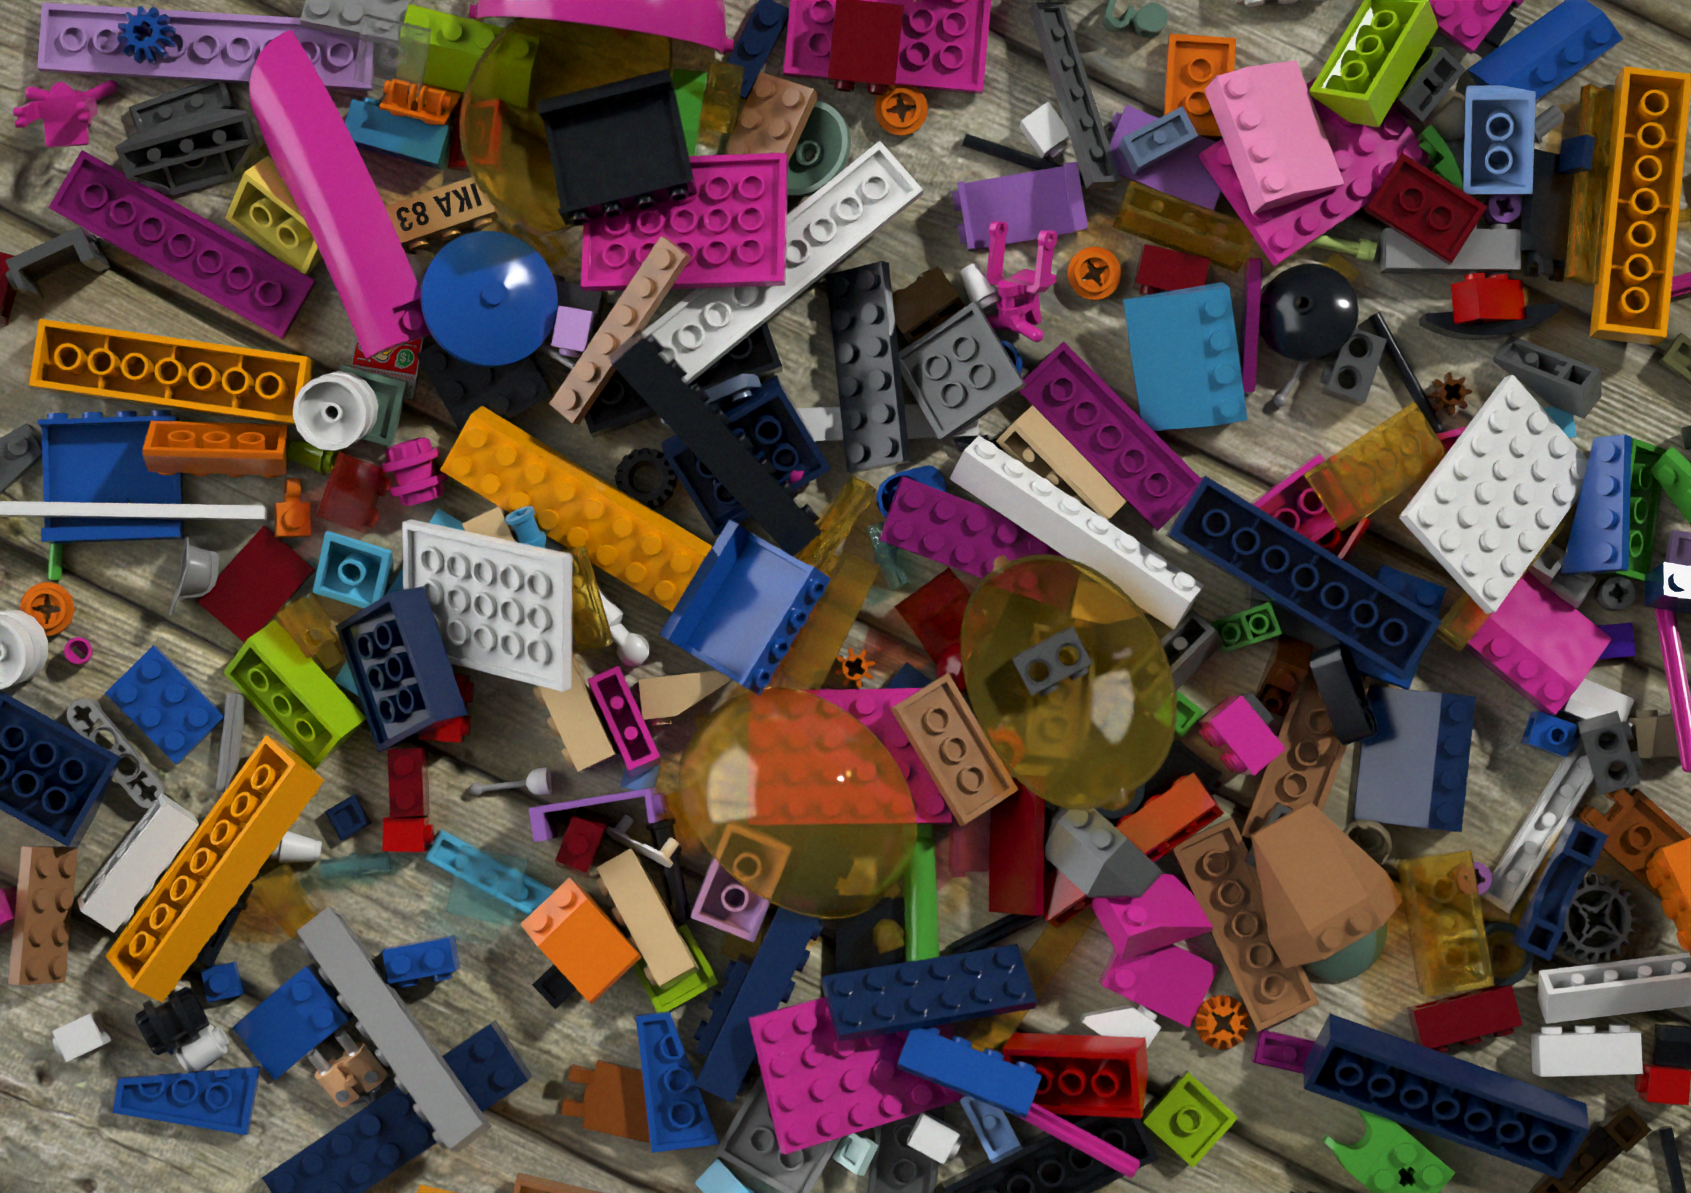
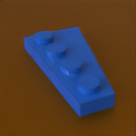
[1561,434,1631,575]
[636,1011,720,1153]
[112,1066,261,1135]

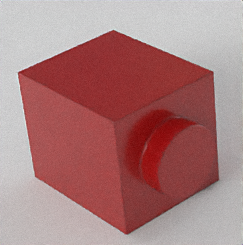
[382,816,434,852]
[1635,1064,1691,1106]

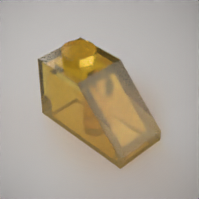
[252,864,318,939]

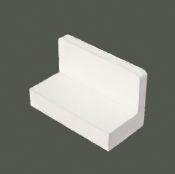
[1558,678,1634,735]

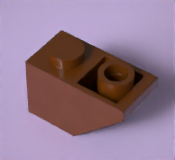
[1255,634,1313,716]

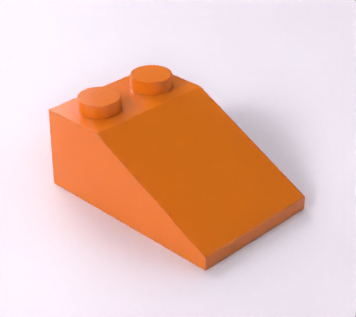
[520,877,642,1004]

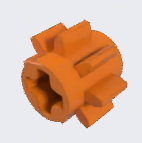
[834,647,876,688]

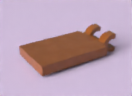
[1577,788,1691,901]
[560,1060,681,1150]

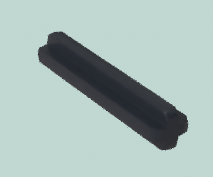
[950,914,1044,954]

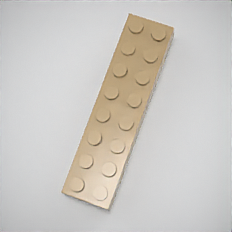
[462,506,619,772]

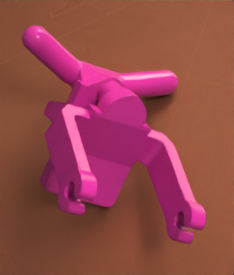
[13,80,118,148]
[985,221,1057,342]

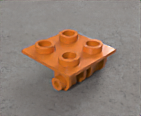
[379,77,462,126]

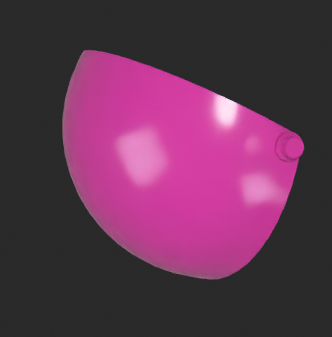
[469,0,734,55]

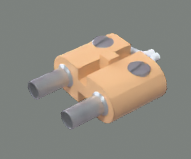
[307,1030,388,1108]

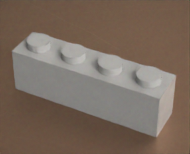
[1380,224,1521,275]

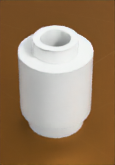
[176,1024,229,1073]

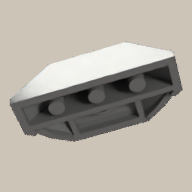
[115,108,258,196]
[1044,790,1164,898]

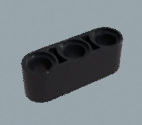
[1309,643,1378,745]

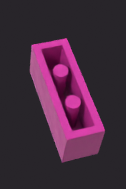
[588,665,661,778]

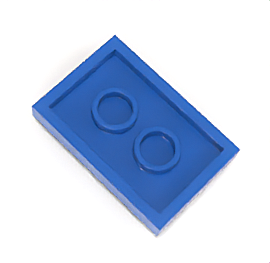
[105,645,224,765]

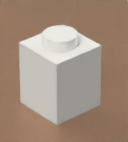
[1019,102,1070,159]
[52,1011,112,1062]
[907,1111,962,1165]

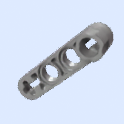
[67,697,165,808]

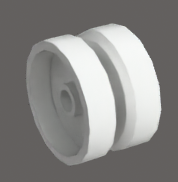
[293,371,378,451]
[0,610,48,689]

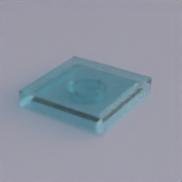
[446,845,529,927]

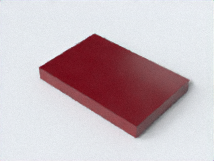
[1364,153,1487,265]
[197,525,316,643]

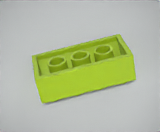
[1309,0,1439,127]
[397,4,543,110]
[223,620,367,770]

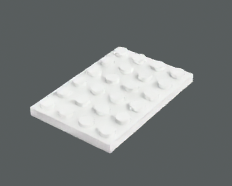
[1399,375,1588,614]
[402,519,572,692]

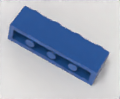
[897,1026,1042,1119]

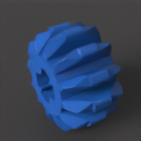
[117,6,176,64]

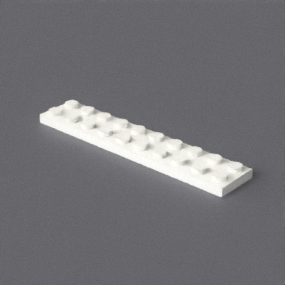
[643,141,923,384]

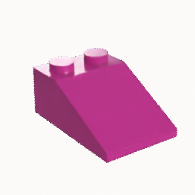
[1091,874,1213,960]
[1098,944,1219,1028]

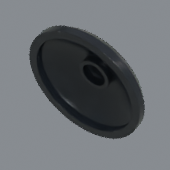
[1259,264,1359,362]

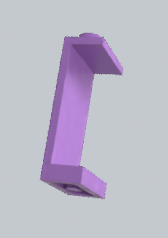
[1109,105,1221,219]
[952,162,1088,251]
[529,786,668,842]

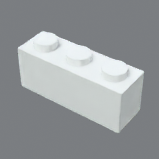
[1531,1024,1643,1077]

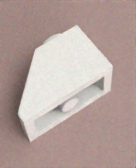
[1079,1004,1161,1049]

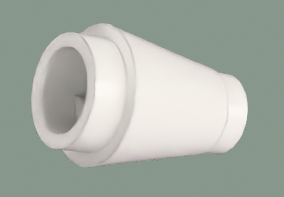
[960,263,1001,314]
[271,831,322,863]

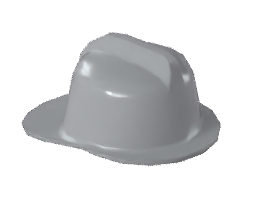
[169,536,219,616]

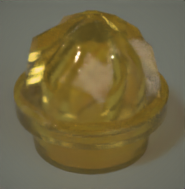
[872,919,905,953]

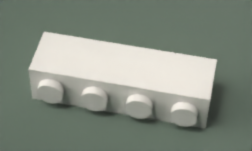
[77,793,199,932]

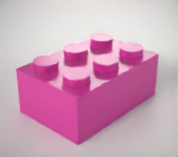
[1197,695,1286,775]

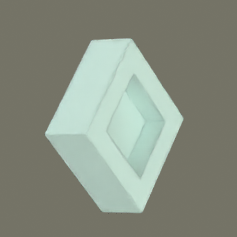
[833,1132,879,1176]

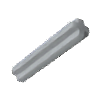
[216,693,246,792]

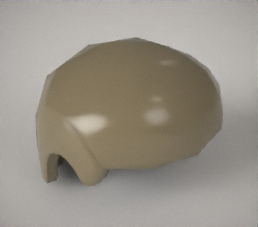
[1422,90,1466,142]
[1343,819,1392,865]

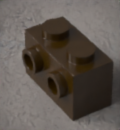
[892,266,965,345]

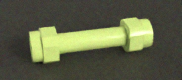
[1302,235,1377,262]

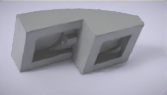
[1527,541,1597,609]

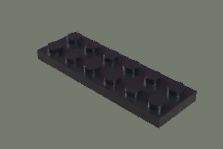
[826,261,910,473]

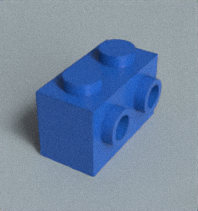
[382,935,461,988]

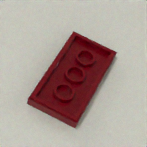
[989,777,1045,916]

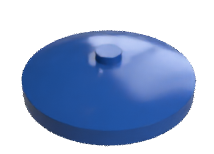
[420,231,558,368]

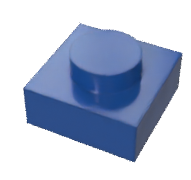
[201,961,243,1003]

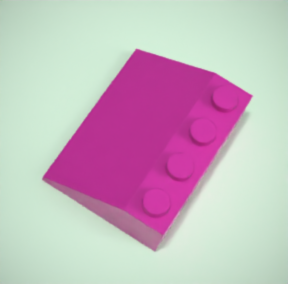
[1442,569,1612,715]

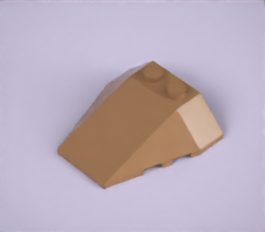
[1251,801,1402,968]

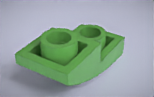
[1417,124,1463,189]
[1211,601,1283,654]

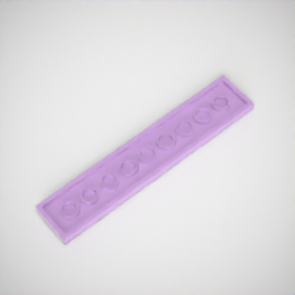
[37,3,377,91]

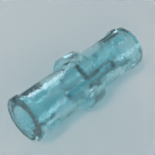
[864,521,910,591]
[320,852,391,881]

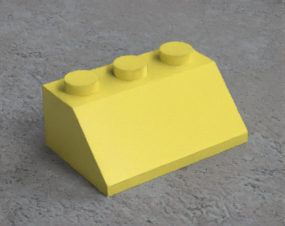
[225,156,322,276]

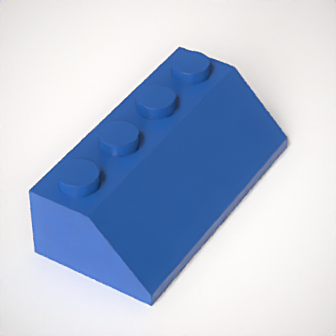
[1466,0,1623,103]

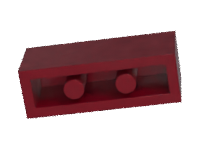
[1407,985,1522,1052]

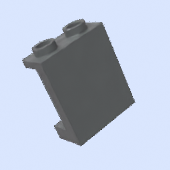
[5,227,111,301]

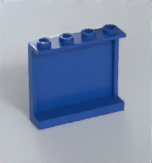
[38,410,184,544]
[659,519,831,696]

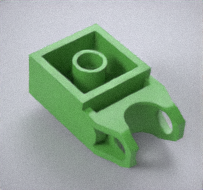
[1321,1107,1455,1193]

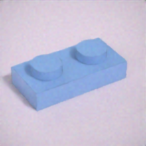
[959,1096,1020,1160]

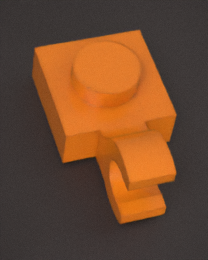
[274,478,311,538]

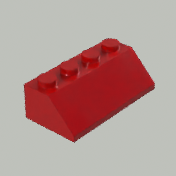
[1002,1033,1148,1118]

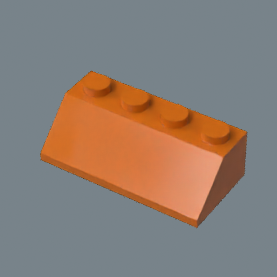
[143,421,289,478]

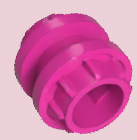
[382,437,448,507]

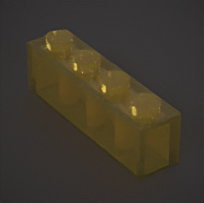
[1112,180,1254,273]

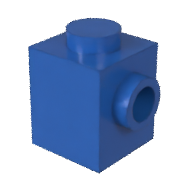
[1520,711,1579,757]

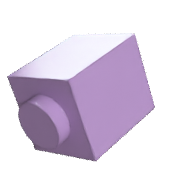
[551,305,596,358]

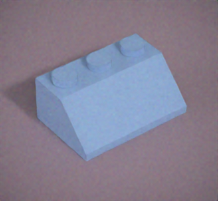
[1463,85,1536,194]

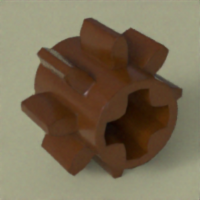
[1427,372,1472,416]

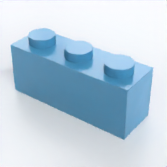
[345,97,453,170]

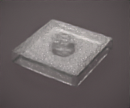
[353,13,432,96]

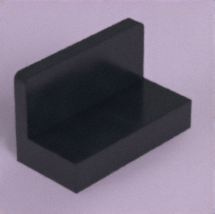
[1653,1024,1691,1068]

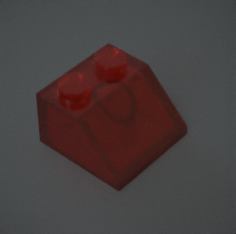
[316,452,390,534]
[894,567,993,666]

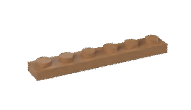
[549,236,691,425]

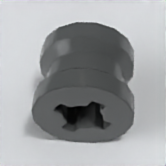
[1595,576,1635,611]

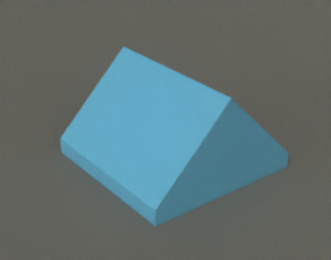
[312,531,394,608]

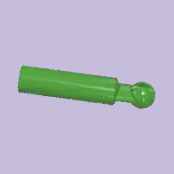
[902,824,939,962]

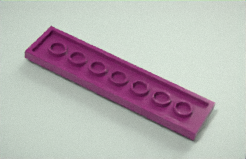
[48,150,317,340]

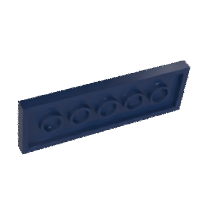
[821,944,1037,1042]

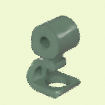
[1102,0,1168,38]

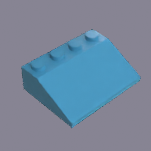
[1123,282,1248,431]

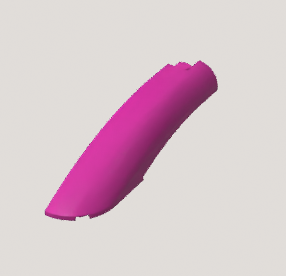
[249,30,431,359]

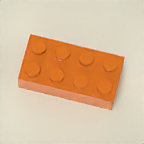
[1646,837,1691,956]

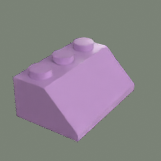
[690,818,792,942]

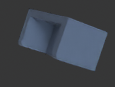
[1119,106,1198,175]

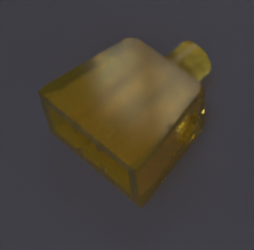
[277,590,343,670]

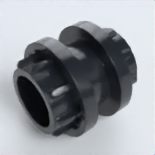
[135,987,210,1056]

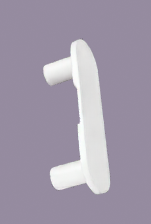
[606,815,679,868]

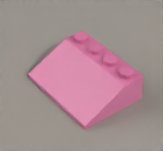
[1204,60,1345,215]

